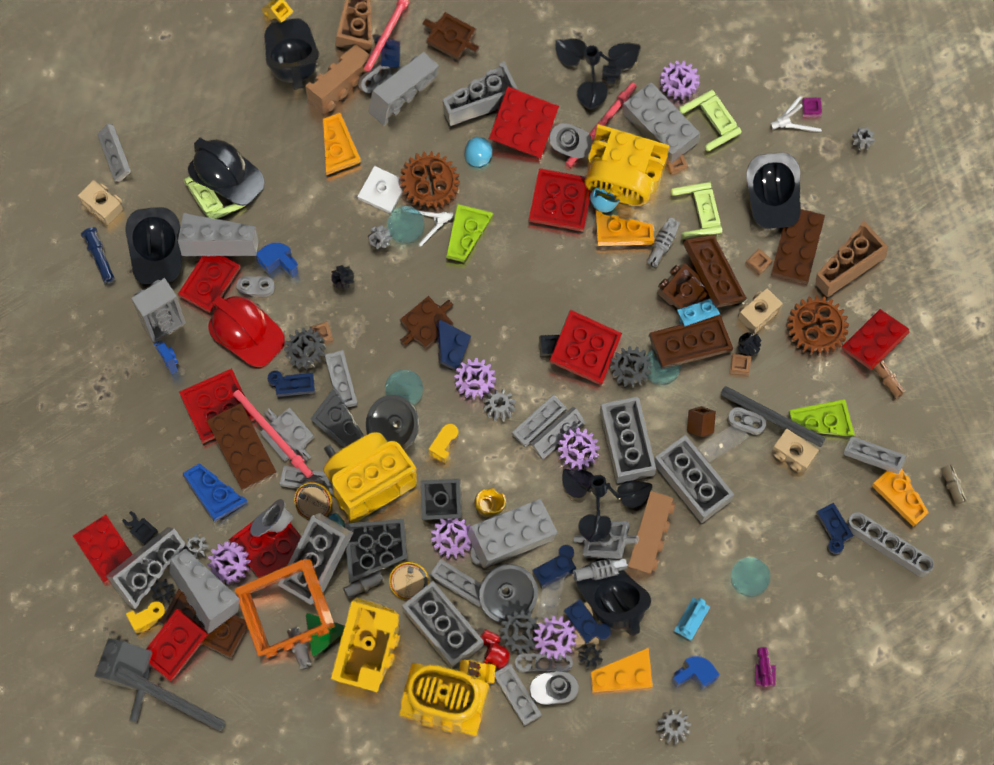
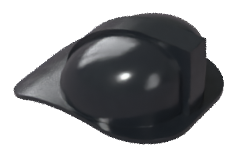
[264,18,319,90]
[188,138,264,206]
[746,152,801,229]
[125,207,181,284]
[576,558,651,637]

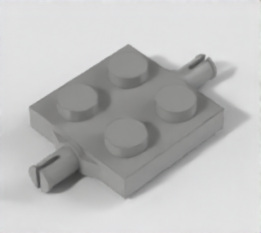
[260,408,315,462]
[574,521,639,559]

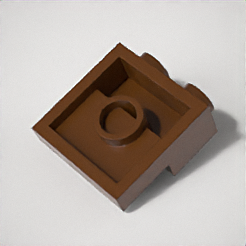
[657,263,708,310]

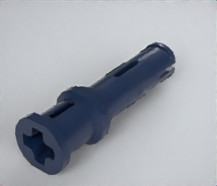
[81,227,115,283]

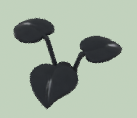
[555,38,641,109]
[562,469,653,542]

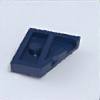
[436,320,471,371]

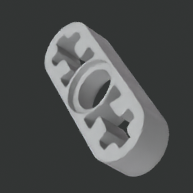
[515,653,573,673]

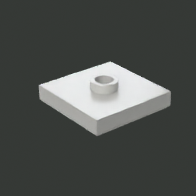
[357,166,405,214]

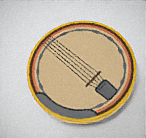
[294,482,332,520]
[389,562,429,600]

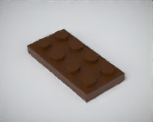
[771,209,825,284]
[683,235,747,308]
[649,315,733,369]
[206,403,276,490]
[160,589,248,659]

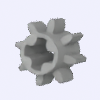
[852,127,875,150]
[367,225,392,249]
[184,534,209,559]

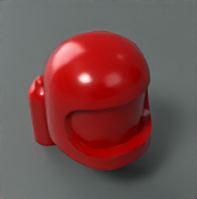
[480,629,510,669]

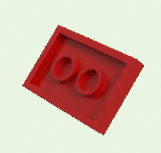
[178,256,241,314]
[842,309,909,370]
[73,514,133,584]
[146,609,209,681]

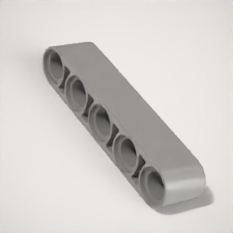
[846,512,934,577]

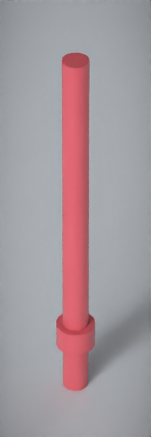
[364,0,409,72]
[565,82,637,167]
[233,390,313,478]

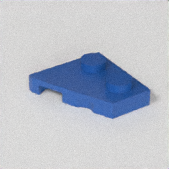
[154,340,178,374]

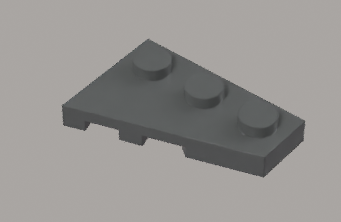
[310,389,364,448]

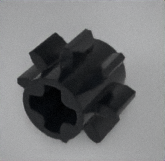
[602,61,621,84]
[331,265,354,289]
[738,332,762,356]
[151,579,175,603]
[578,644,603,669]

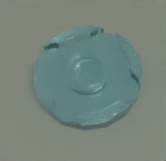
[387,206,425,243]
[643,349,681,385]
[385,370,423,405]
[731,557,770,597]

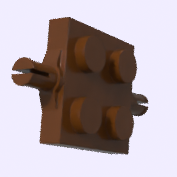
[423,12,480,60]
[400,296,454,349]

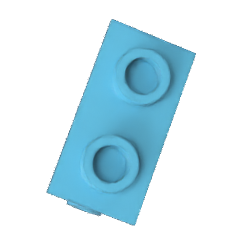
[677,299,720,326]
[674,597,710,640]

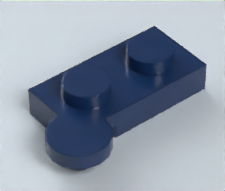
[375,36,400,68]
[267,370,315,397]
[816,503,854,554]
[532,545,576,588]
[563,599,611,644]

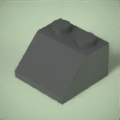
[420,479,462,520]
[94,638,152,690]

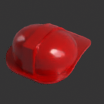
[208,296,285,367]

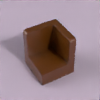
[687,406,716,437]

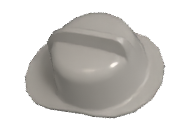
[550,123,592,158]
[250,499,293,537]
[530,671,579,704]

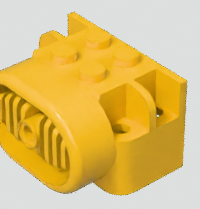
[585,124,670,206]
[323,432,417,523]
[331,598,400,692]
[399,663,489,737]

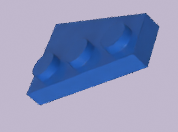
[183,463,248,522]

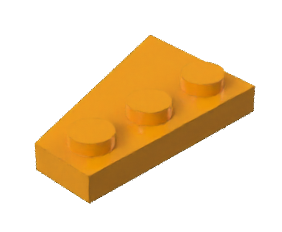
[323,113,361,175]
[595,210,654,246]
[872,469,929,527]
[591,648,653,693]

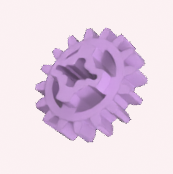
[660,60,700,100]
[454,358,496,400]
[557,428,600,471]
[431,518,471,559]
[207,542,250,585]
[533,616,577,660]

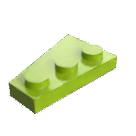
[446,204,494,262]
[788,399,855,437]

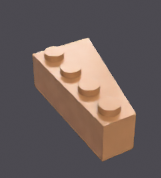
[335,0,372,54]
[305,44,370,115]
[815,221,888,298]
[628,491,676,574]

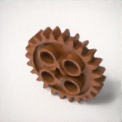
[399,151,460,211]
[787,295,849,356]

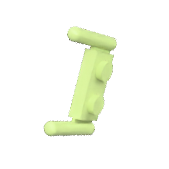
[679,90,741,151]
[183,176,245,219]
[671,182,722,240]

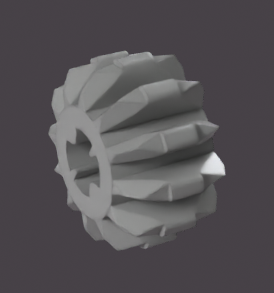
[483,389,516,422]
[657,709,691,744]

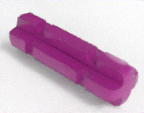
[757,647,773,687]

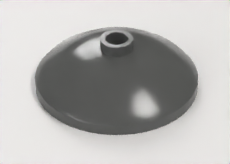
[366,395,419,450]
[479,564,538,622]

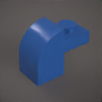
[256,243,298,278]
[672,656,720,690]

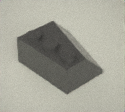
[345,519,407,583]

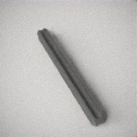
[721,386,825,447]
[115,666,225,731]

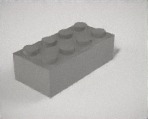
[622,82,700,164]
[131,278,186,343]
[600,397,656,483]
[654,435,734,524]
[467,499,558,569]
[278,513,353,604]
[402,581,484,670]

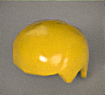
[474,488,506,517]

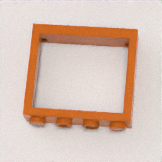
[234,559,335,658]

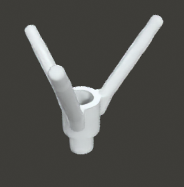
[771,96,822,132]
[403,208,454,247]

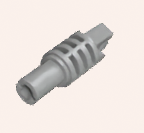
[646,217,680,267]
[572,559,628,582]

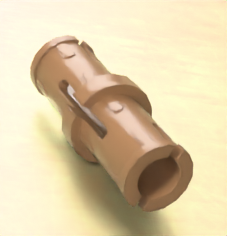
[873,361,905,398]

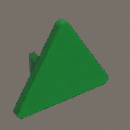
[306,613,345,656]

